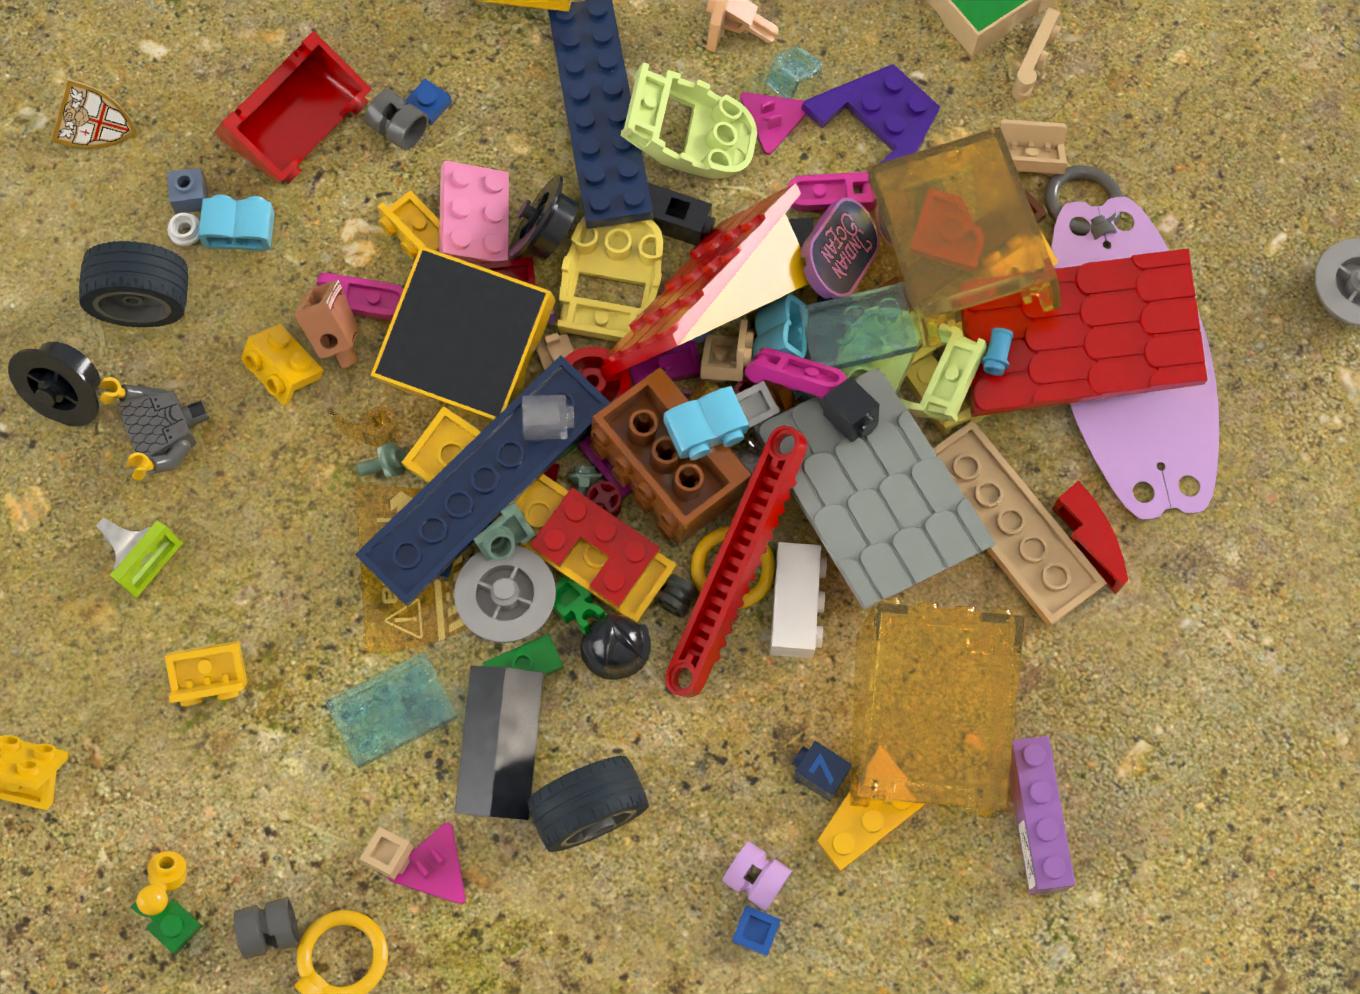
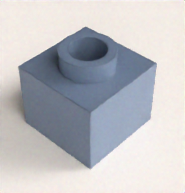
[167,168,208,214]

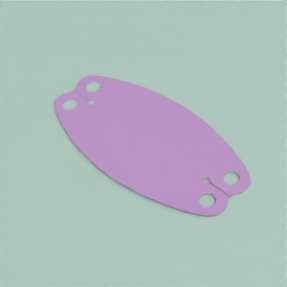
[1050,197,1219,519]

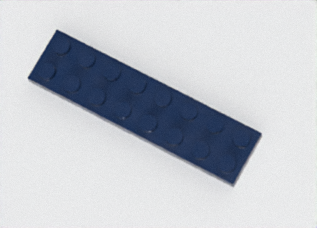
[548,0,654,229]
[355,355,611,607]

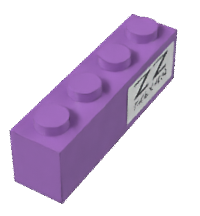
[1005,736,1075,895]

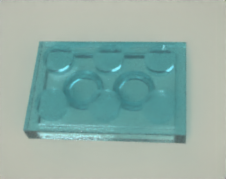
[799,283,918,369]
[326,652,458,769]

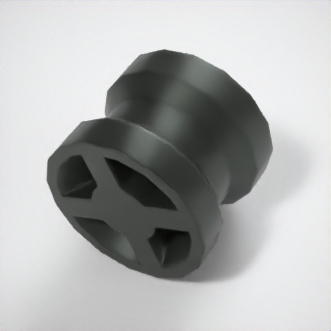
[654,574,699,618]

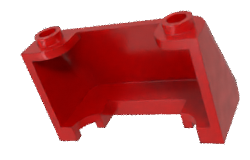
[214,30,372,184]

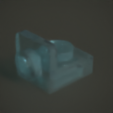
[765,45,822,100]

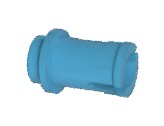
[981,328,1014,375]

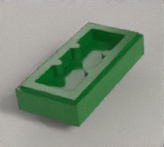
[482,634,564,677]

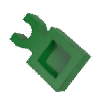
[552,576,605,636]
[131,899,203,955]

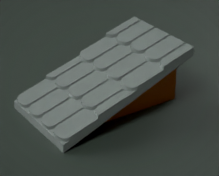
[752,368,996,610]

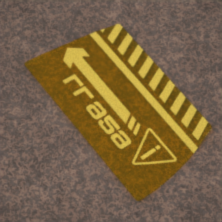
[355,485,468,653]

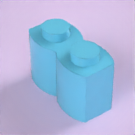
[198,194,275,251]
[753,293,809,359]
[663,386,749,460]

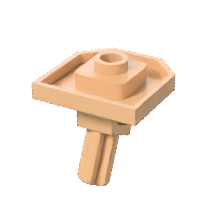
[706,0,779,52]

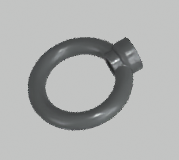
[1044,166,1123,244]

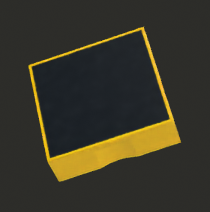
[371,246,556,422]

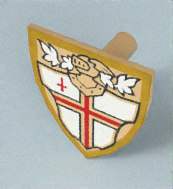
[51,79,137,149]

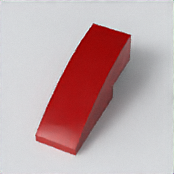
[1052,481,1128,595]

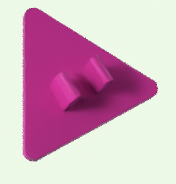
[740,92,807,155]
[387,822,466,904]

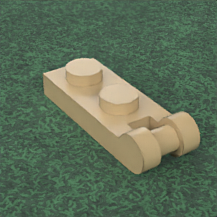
[1012,7,1061,101]

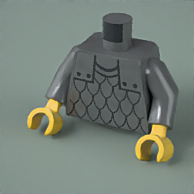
[98,377,209,481]

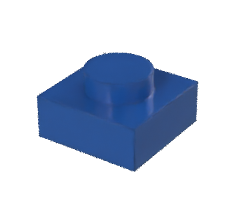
[406,78,452,125]
[731,906,781,957]

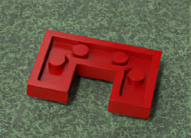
[530,487,660,608]

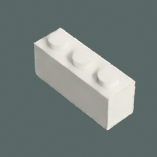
[770,542,827,658]

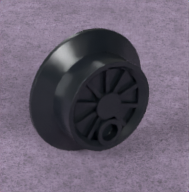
[508,174,579,261]
[8,342,101,427]

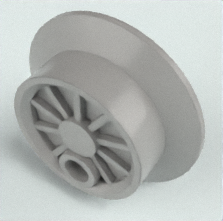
[1314,238,1360,326]
[454,545,556,643]

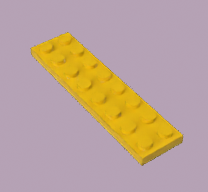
[402,406,677,623]

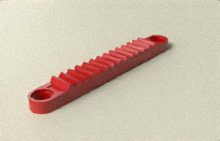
[665,425,808,698]

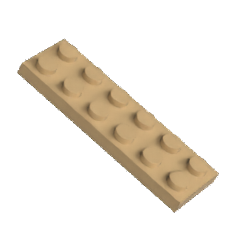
[933,420,1107,627]

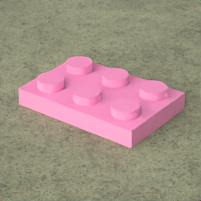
[439,161,509,264]

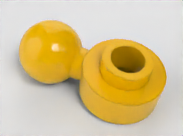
[136,851,187,916]

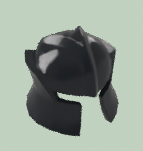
[580,613,651,680]

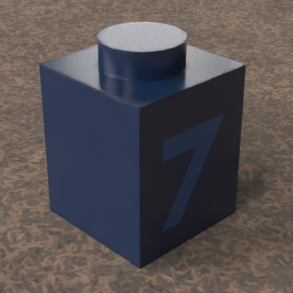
[792,741,852,802]

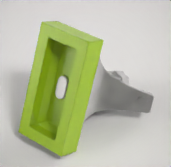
[96,518,183,598]

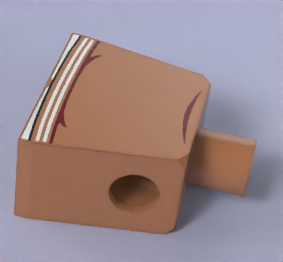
[294,279,360,368]

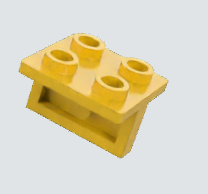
[0,735,68,810]

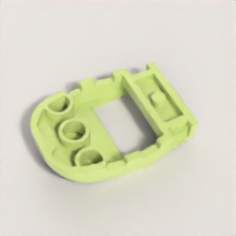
[620,62,757,179]
[836,306,988,422]

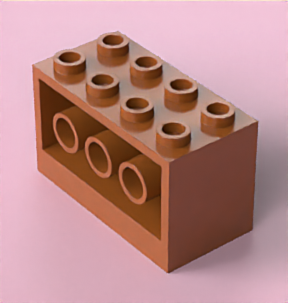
[589,367,751,546]

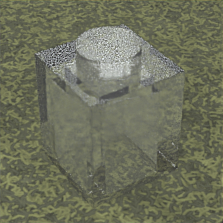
[522,395,575,440]

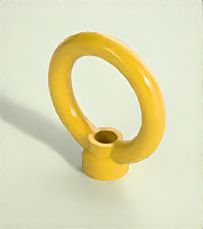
[691,516,776,609]
[294,910,388,994]

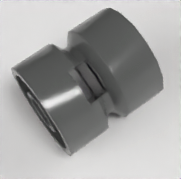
[365,88,429,151]
[234,897,299,959]

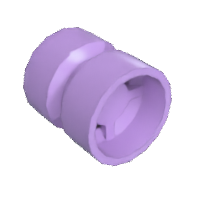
[722,841,792,911]

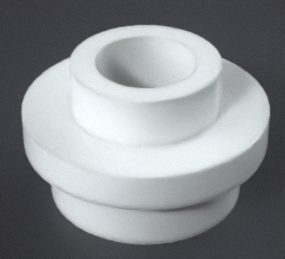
[167,213,200,246]

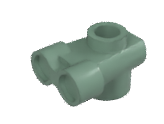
[473,502,536,561]

